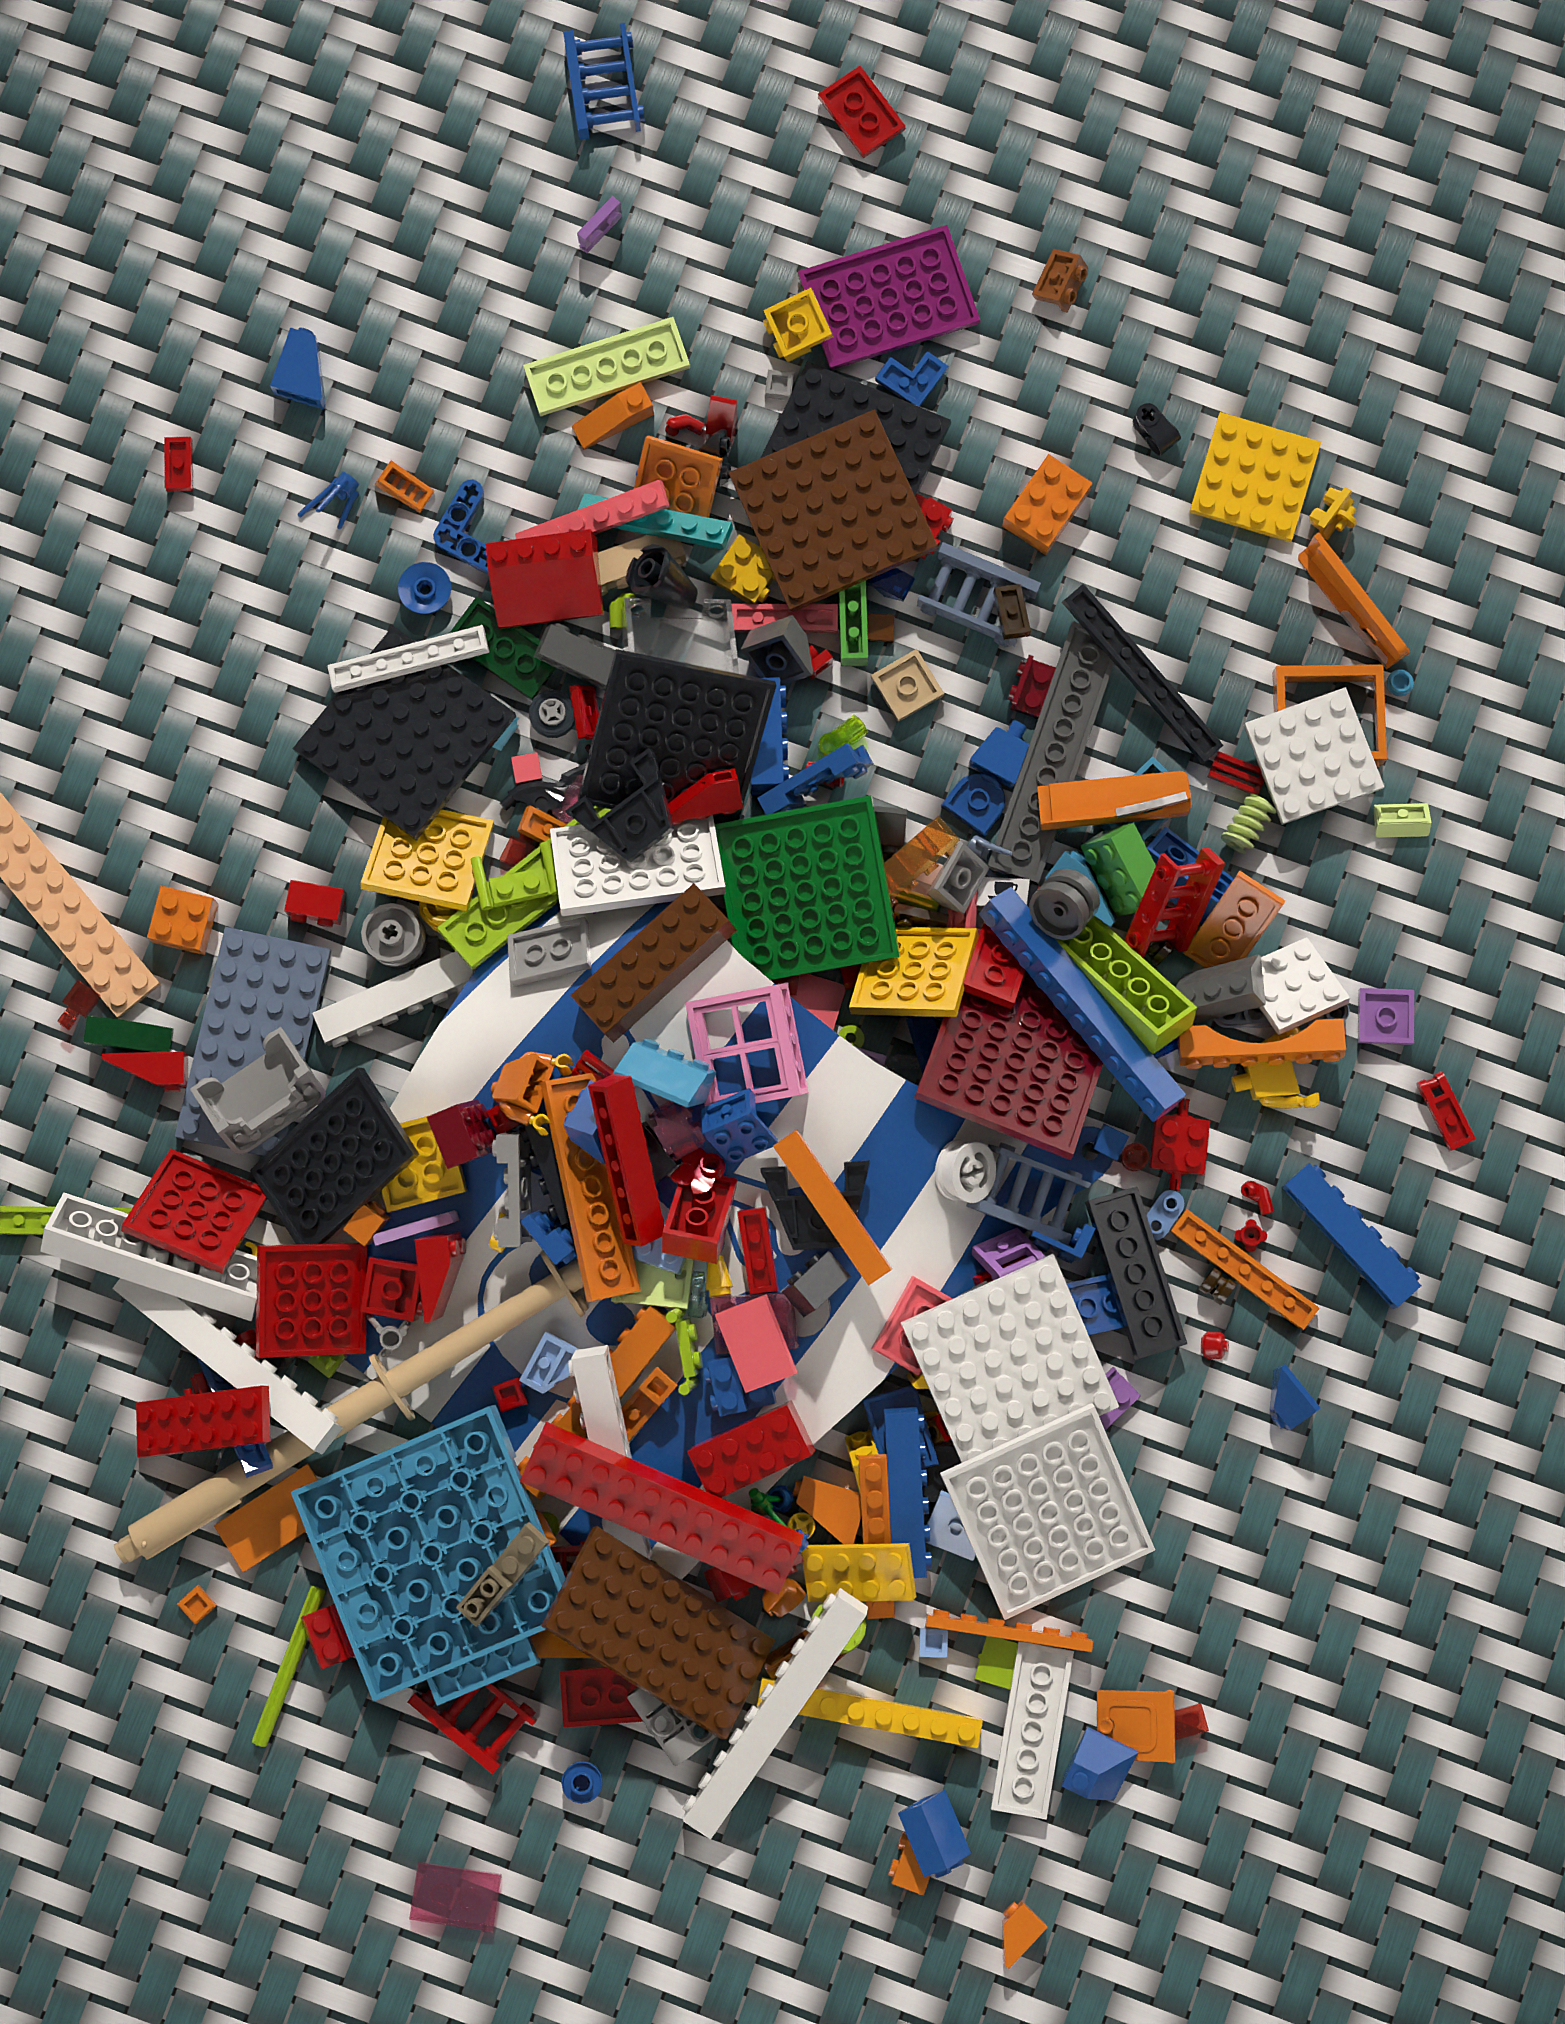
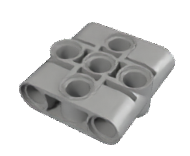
[626,1687,739,1766]

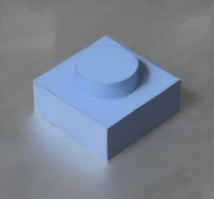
[919,1628,948,1658]

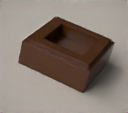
[867,613,895,643]

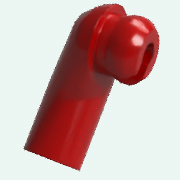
[1241,1181,1275,1215]

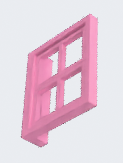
[685,983,809,1107]

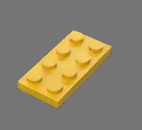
[802,1543,916,1602]

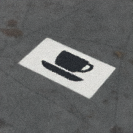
[977,877,1030,906]

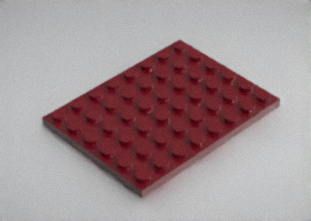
[914,928,1103,1160]

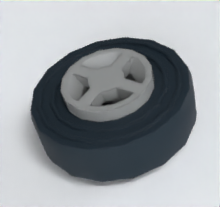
[529,690,575,738]

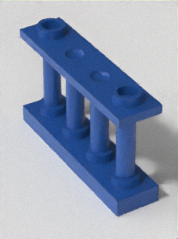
[563,23,645,140]

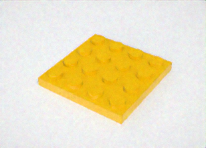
[1189,412,1321,543]
[361,810,494,911]
[849,927,979,1017]

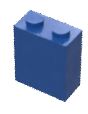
[898,1790,971,1878]

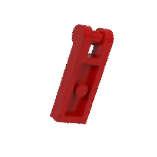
[1416,1071,1476,1151]

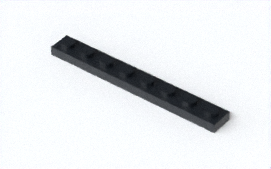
[1061,583,1224,764]

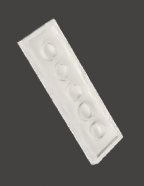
[991,1641,1074,1820]

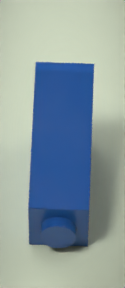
[270,327,325,409]

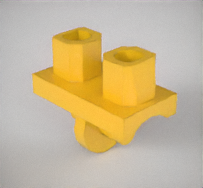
[1309,487,1357,540]

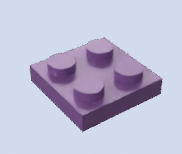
[1358,988,1414,1045]

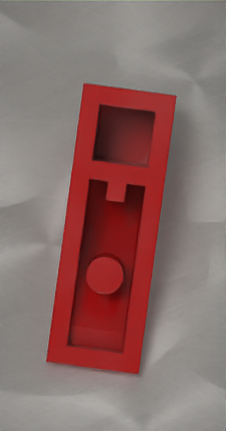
[102,1051,188,1092]

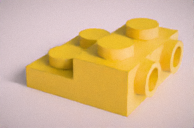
[763,288,833,362]
[710,534,776,604]

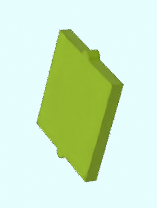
[974,1636,1018,1690]

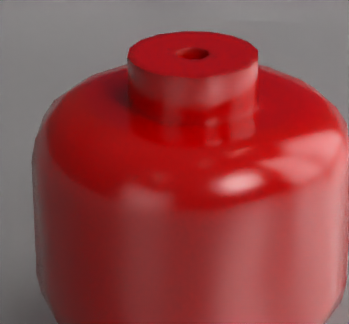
[1201,1332,1229,1359]

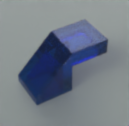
[866,568,915,602]

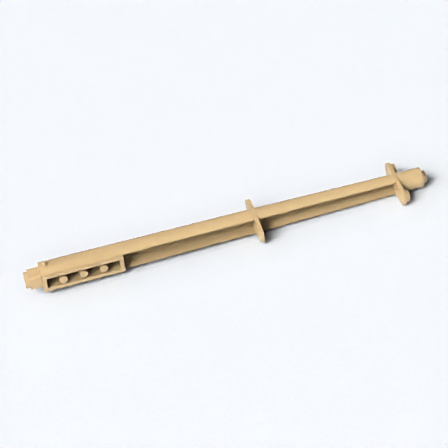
[114,1250,589,1564]

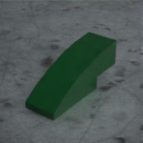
[83,1015,174,1053]

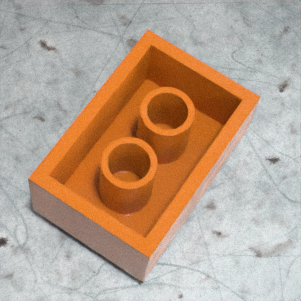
[1002,454,1093,555]

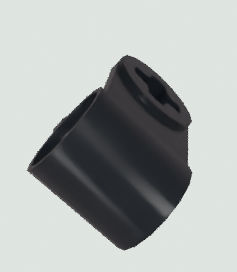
[1132,403,1181,456]

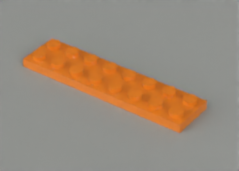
[541,1073,641,1302]

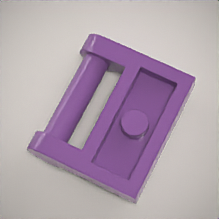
[972,1228,1045,1281]

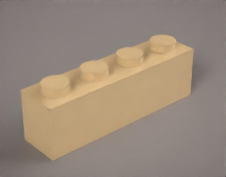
[598,535,686,596]

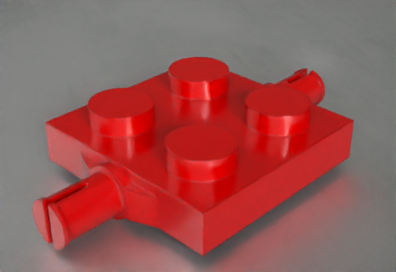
[1149,1098,1210,1191]

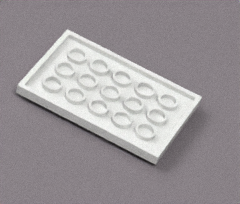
[550,815,726,916]

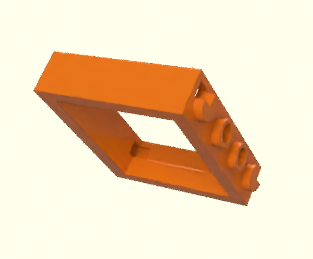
[1272,665,1387,767]

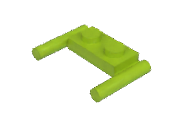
[470,841,558,910]
[666,1308,703,1395]

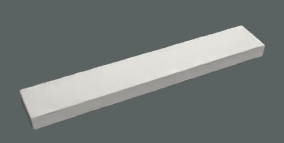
[328,625,489,693]

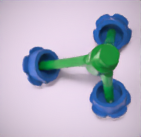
[748,1485,809,1554]

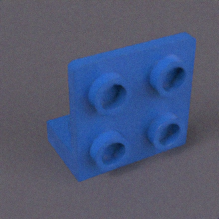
[701,1088,778,1164]
[1028,1224,1096,1264]

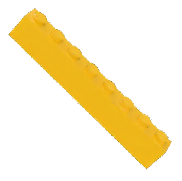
[757,1677,983,1748]

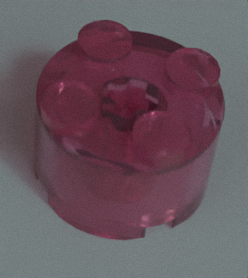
[648,1101,706,1162]

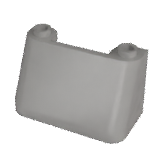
[190,1027,326,1155]

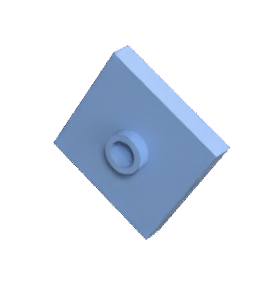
[926,1490,975,1561]

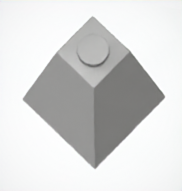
[927,842,990,914]

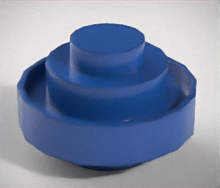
[561,1761,603,1804]

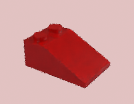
[662,1176,738,1264]
[415,1231,466,1323]

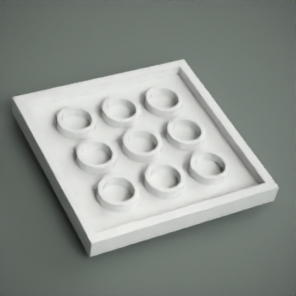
[1244,687,1384,825]

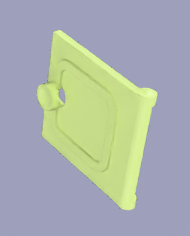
[611,1258,694,1309]

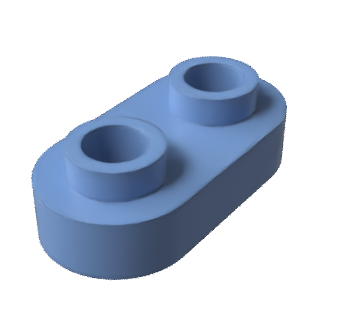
[1146,1190,1184,1241]

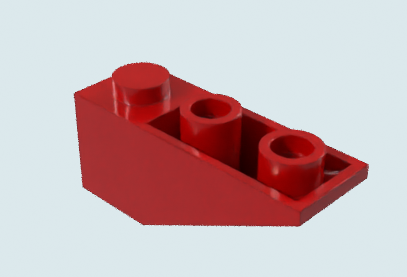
[668,768,743,825]

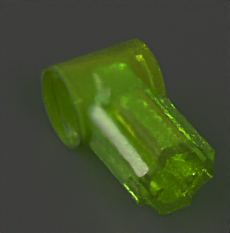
[817,714,868,759]

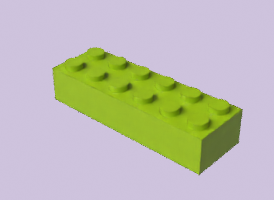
[1055,915,1197,1054]

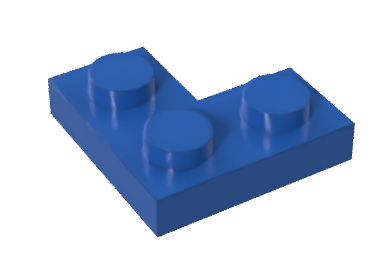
[875,351,949,407]

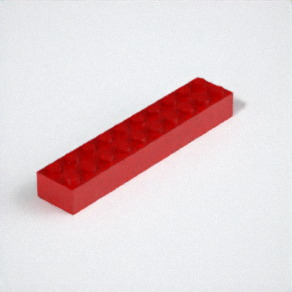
[520,1422,803,1595]

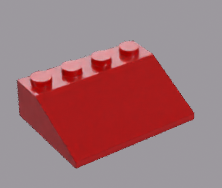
[485,529,604,629]

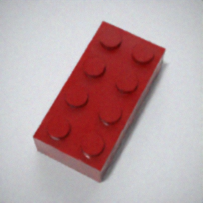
[687,1400,816,1498]

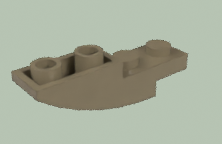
[456,1522,550,1627]

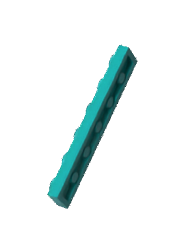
[577,493,733,550]

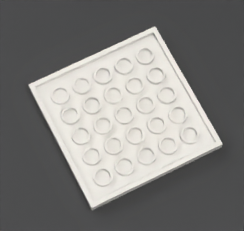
[900,1254,1119,1463]
[940,1403,1155,1620]

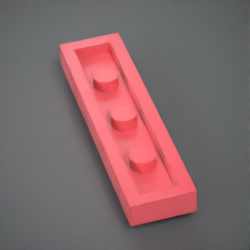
[731,604,838,633]

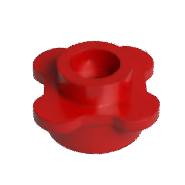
[1234,1219,1267,1252]

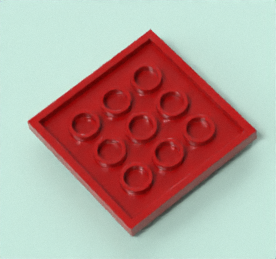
[121,1149,267,1274]
[256,1243,367,1358]

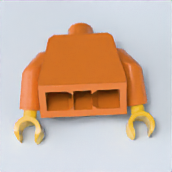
[491,1052,574,1135]

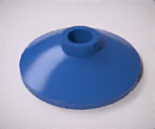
[398,562,451,614]

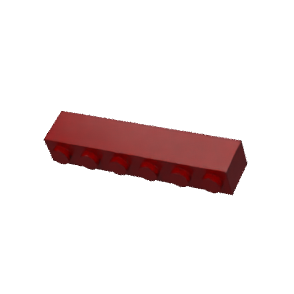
[588,1074,664,1247]

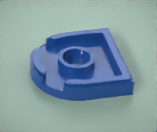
[941,774,1005,837]

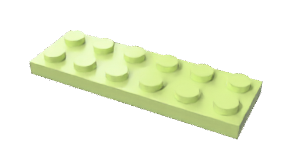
[523,317,690,416]

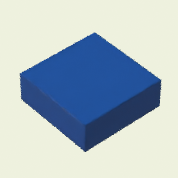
[1091,1124,1129,1160]

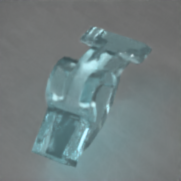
[687,1270,708,1319]

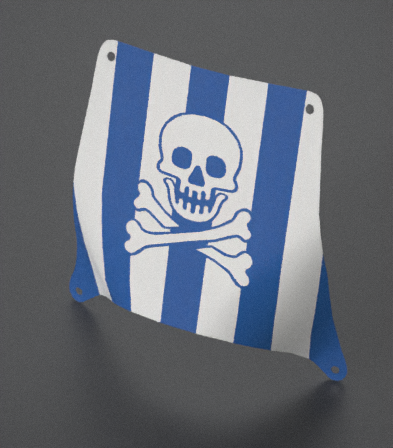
[324,901,1113,1580]

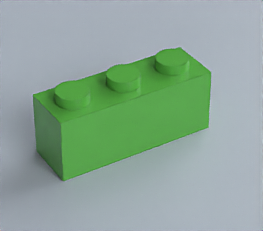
[839,581,868,666]

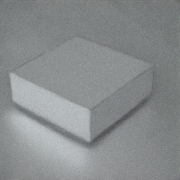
[765,370,794,400]

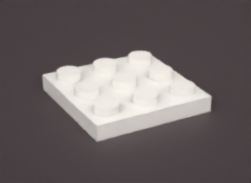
[1259,937,1350,1035]

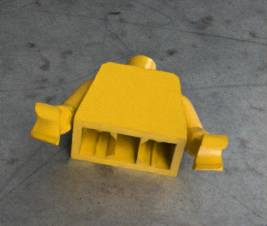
[1232,1026,1320,1109]

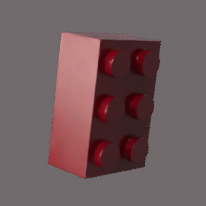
[427,1099,496,1169]

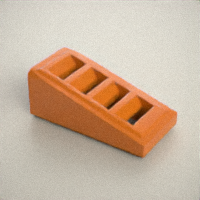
[374,460,435,513]

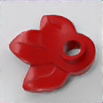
[670,1146,725,1195]

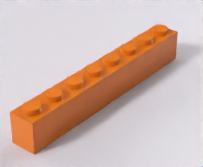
[517,1306,676,1499]

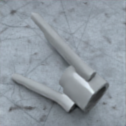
[366,1313,411,1357]

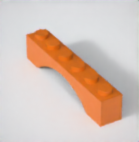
[1177,1019,1346,1069]

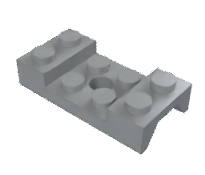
[492,1131,532,1247]

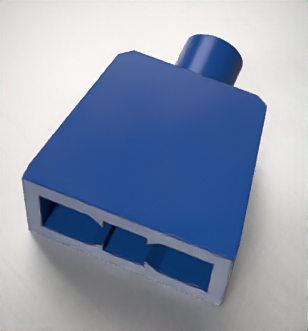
[969,720,1029,790]

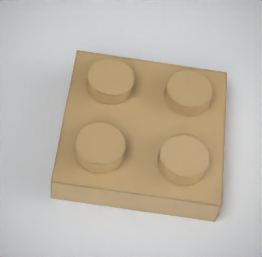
[871,649,944,722]

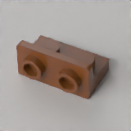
[1032,249,1088,313]

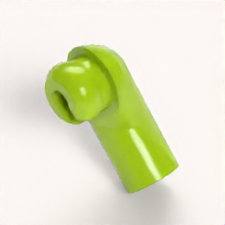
[609,593,637,630]

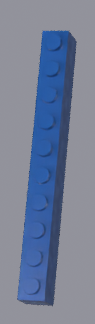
[979,887,1186,1122]

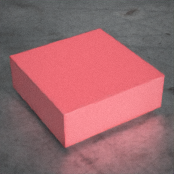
[511,752,543,785]

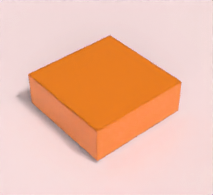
[177,1585,217,1625]

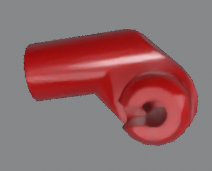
[665,414,706,436]

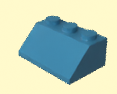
[613,1038,716,1107]

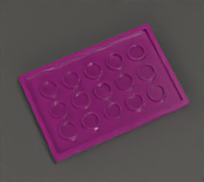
[798,225,980,371]

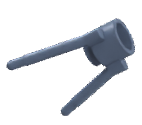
[968,835,1012,878]

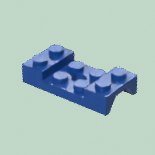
[757,743,874,815]

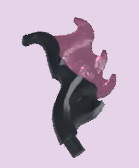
[499,744,591,824]

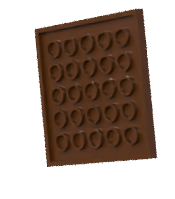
[729,409,938,613]

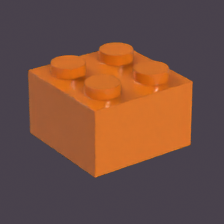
[147,886,218,955]

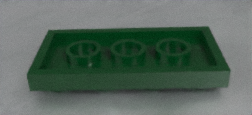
[450,596,556,701]

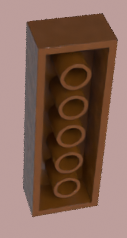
[570,883,737,1043]

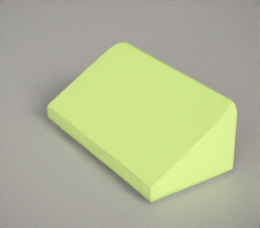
[1374,803,1431,838]

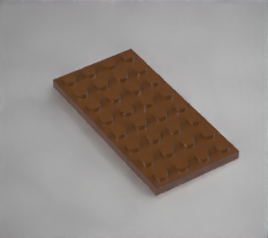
[541,1526,775,1740]

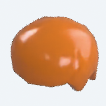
[762,1578,806,1617]

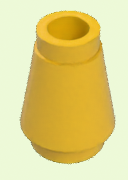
[706,1255,733,1297]

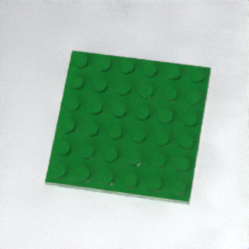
[714,795,901,980]

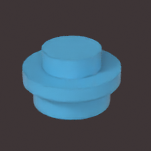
[1386,670,1414,697]

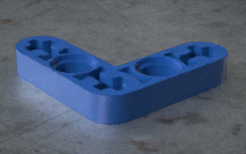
[433,479,489,575]

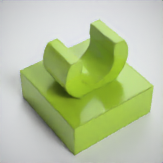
[308,1354,348,1378]

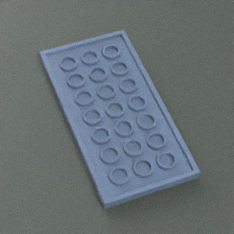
[175,927,331,1156]

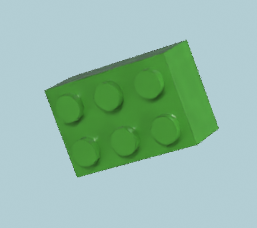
[1081,823,1156,917]

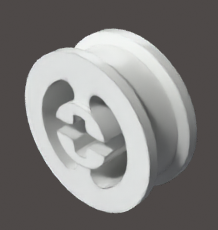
[935,1139,996,1203]

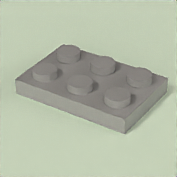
[508,917,591,987]

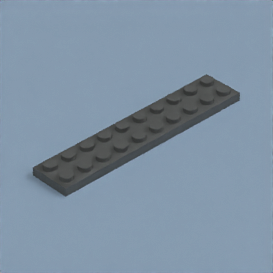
[988,621,1114,885]

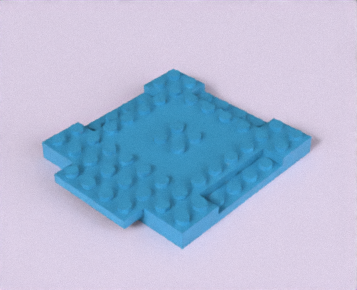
[291,1405,566,1706]

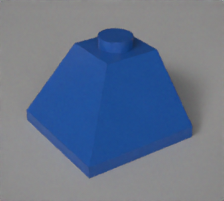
[1270,1364,1321,1430]
[1062,1727,1138,1801]

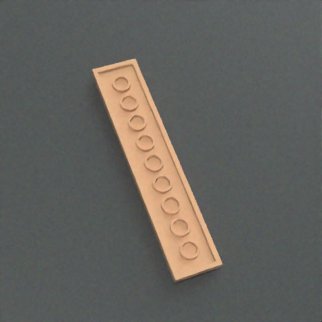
[0,792,161,1018]

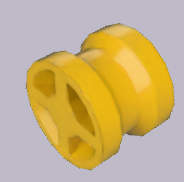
[788,1513,815,1539]

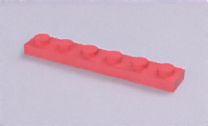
[515,480,670,539]

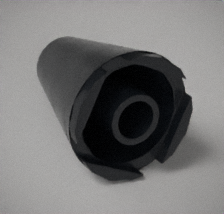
[626,544,698,609]

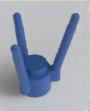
[298,472,359,529]

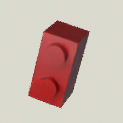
[284,880,347,928]

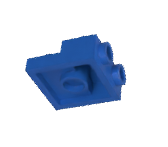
[520,1210,577,1265]
[704,1355,777,1417]

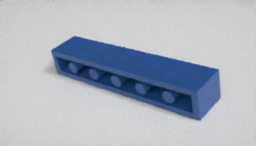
[1282,1163,1422,1309]
[884,1407,932,1578]

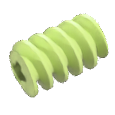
[1221,794,1277,854]

